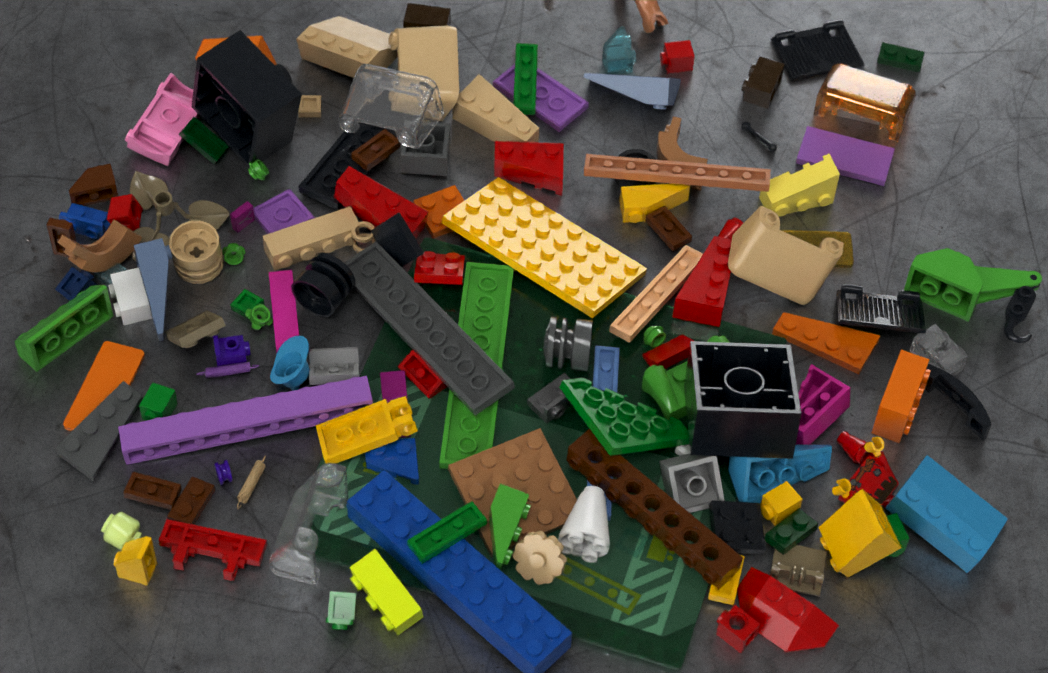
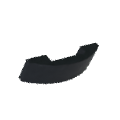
[925,364,992,440]

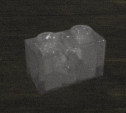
[910,324,968,376]

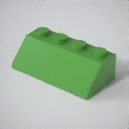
[14,285,113,372]

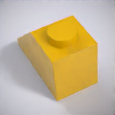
[114,536,158,586]

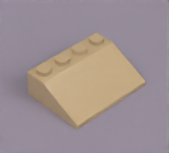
[296,16,398,85]

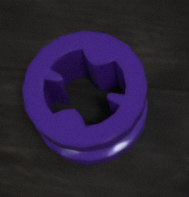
[214,460,233,485]

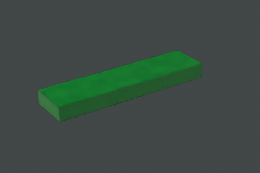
[513,43,538,115]

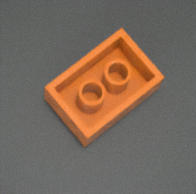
[871,350,931,443]

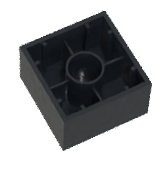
[191,30,302,168]
[684,341,801,459]

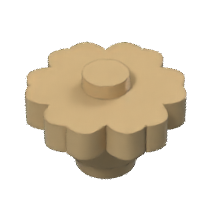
[513,531,567,585]

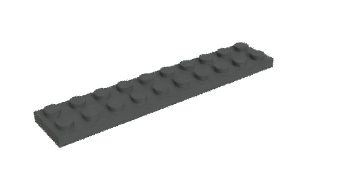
[344,242,515,416]

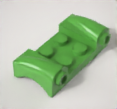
[642,335,730,420]

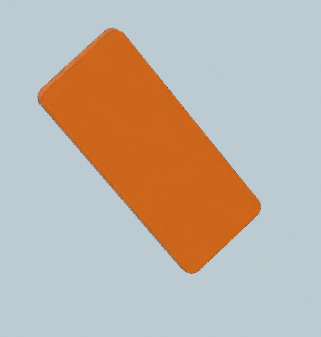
[63,341,145,431]

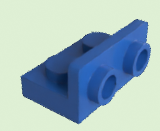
[59,203,110,239]

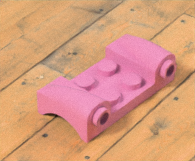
[125,73,200,166]

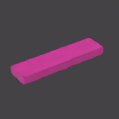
[268,270,299,353]

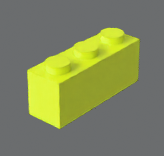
[349,549,424,636]

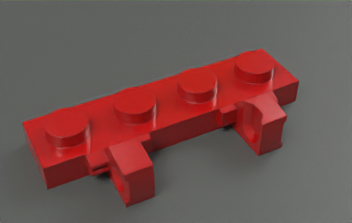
[158,519,267,581]

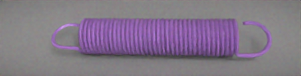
[196,362,259,378]

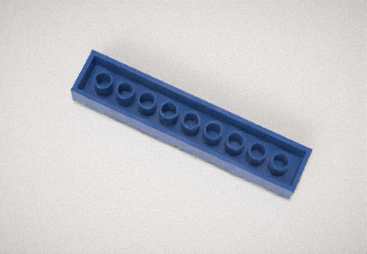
[347,470,572,673]

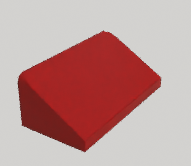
[642,334,694,369]
[397,350,447,399]

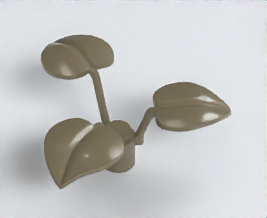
[130,171,230,262]

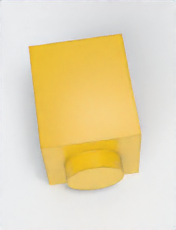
[760,481,803,526]

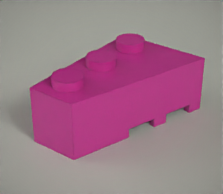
[796,364,850,445]

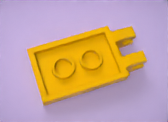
[316,396,418,467]

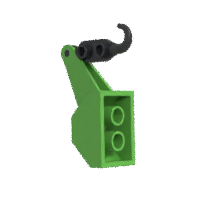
[904,248,1042,343]

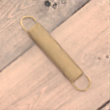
[237,455,266,509]

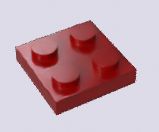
[414,251,465,285]

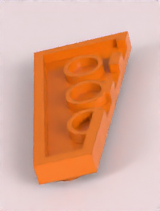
[772,312,881,375]

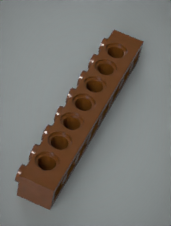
[566,429,743,589]

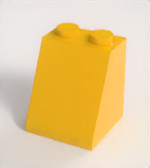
[818,489,902,578]

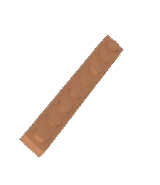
[584,154,771,192]

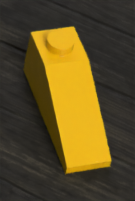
[620,183,690,223]

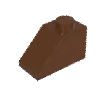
[69,163,118,206]

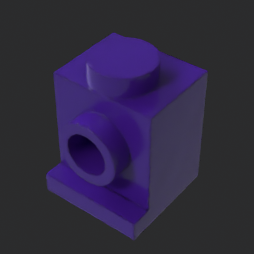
[213,335,251,367]

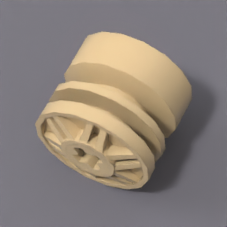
[169,221,224,284]

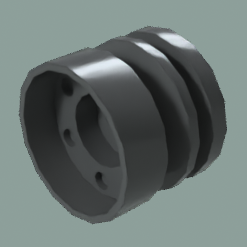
[544,316,593,372]

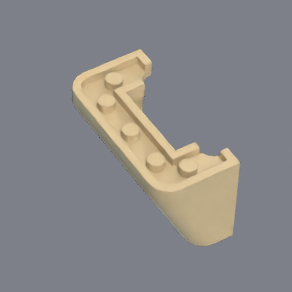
[388,26,459,121]
[728,206,844,305]

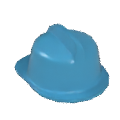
[270,336,310,391]

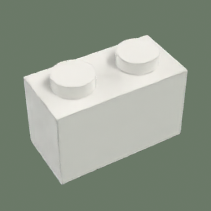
[108,267,152,325]

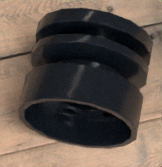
[291,252,356,317]

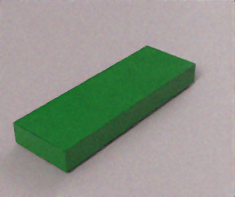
[407,501,487,564]

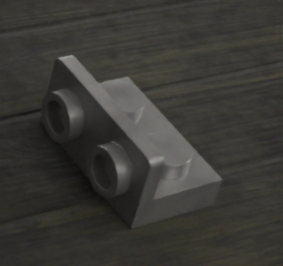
[527,373,572,424]

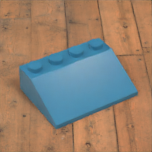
[885,455,1008,573]

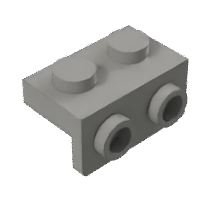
[309,347,359,386]

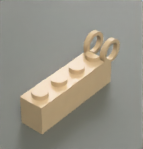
[262,206,376,271]

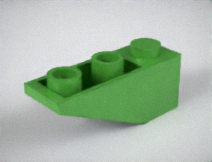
[489,484,531,570]

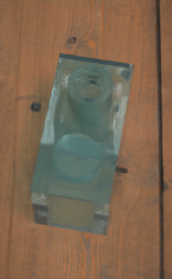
[602,26,636,75]

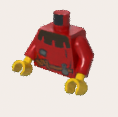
[832,437,899,508]

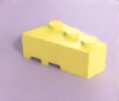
[759,154,840,217]

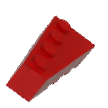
[334,166,428,239]
[672,236,732,327]

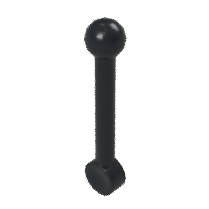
[741,121,777,152]

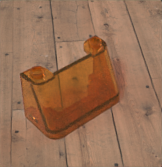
[813,64,916,142]

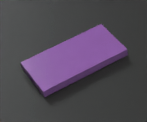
[493,64,589,132]
[796,126,895,186]

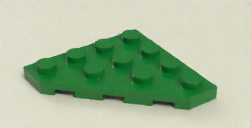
[559,378,690,456]

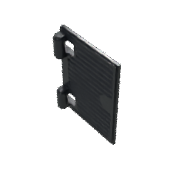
[771,19,865,81]
[836,283,926,334]

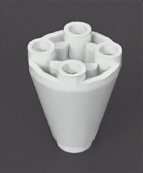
[558,486,610,563]

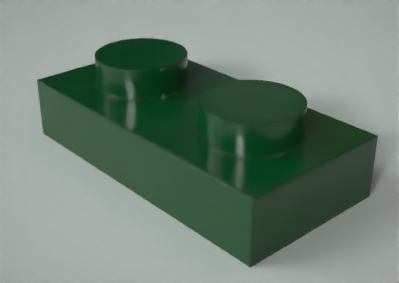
[877,42,925,73]
[765,508,818,555]

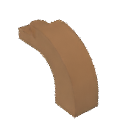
[656,116,708,190]
[57,220,142,272]

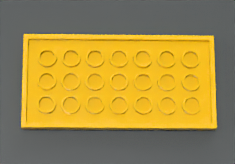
[441,177,647,318]

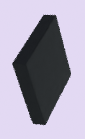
[371,213,424,267]

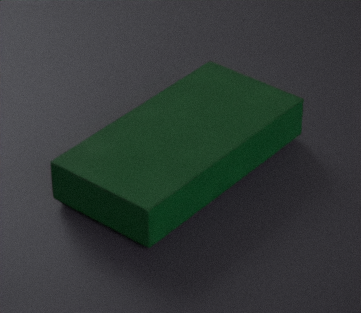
[178,117,229,164]

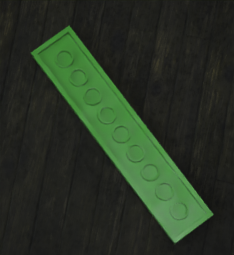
[439,262,514,469]

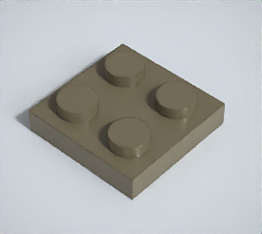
[165,310,226,348]

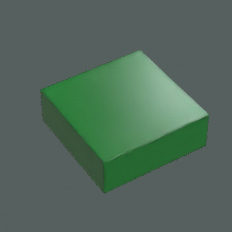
[230,289,265,319]

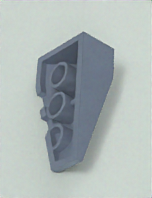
[584,73,681,109]
[134,238,172,341]

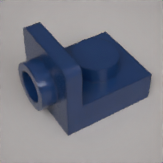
[55,266,98,301]

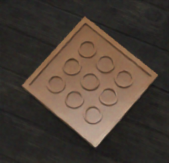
[448,428,577,557]

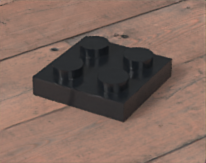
[709,500,766,554]

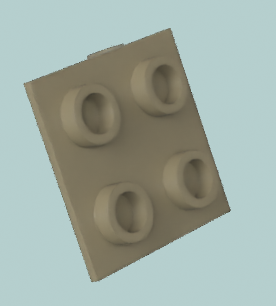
[770,545,827,597]

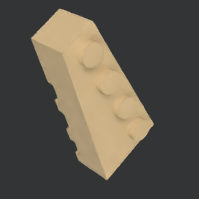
[453,74,539,142]

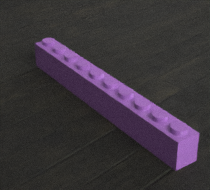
[118,376,373,465]

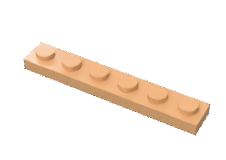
[609,245,703,343]

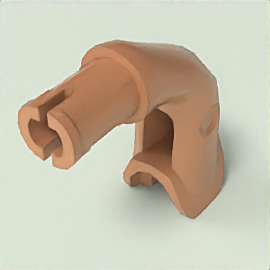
[634,0,668,33]

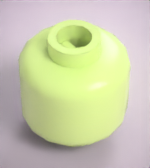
[101,512,142,550]

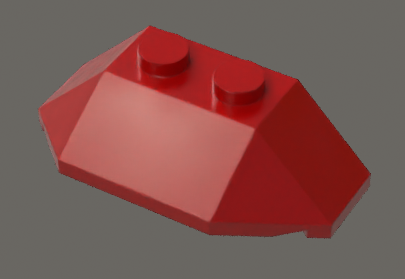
[737,566,839,653]

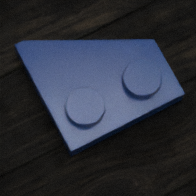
[365,438,419,485]

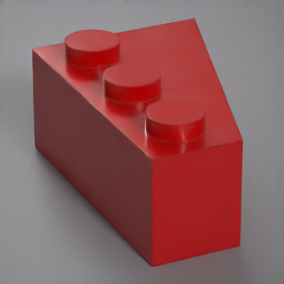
[494,141,564,196]

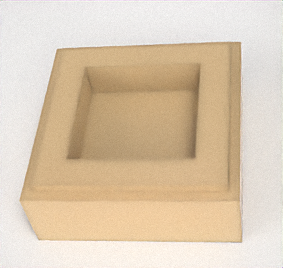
[298,95,322,117]

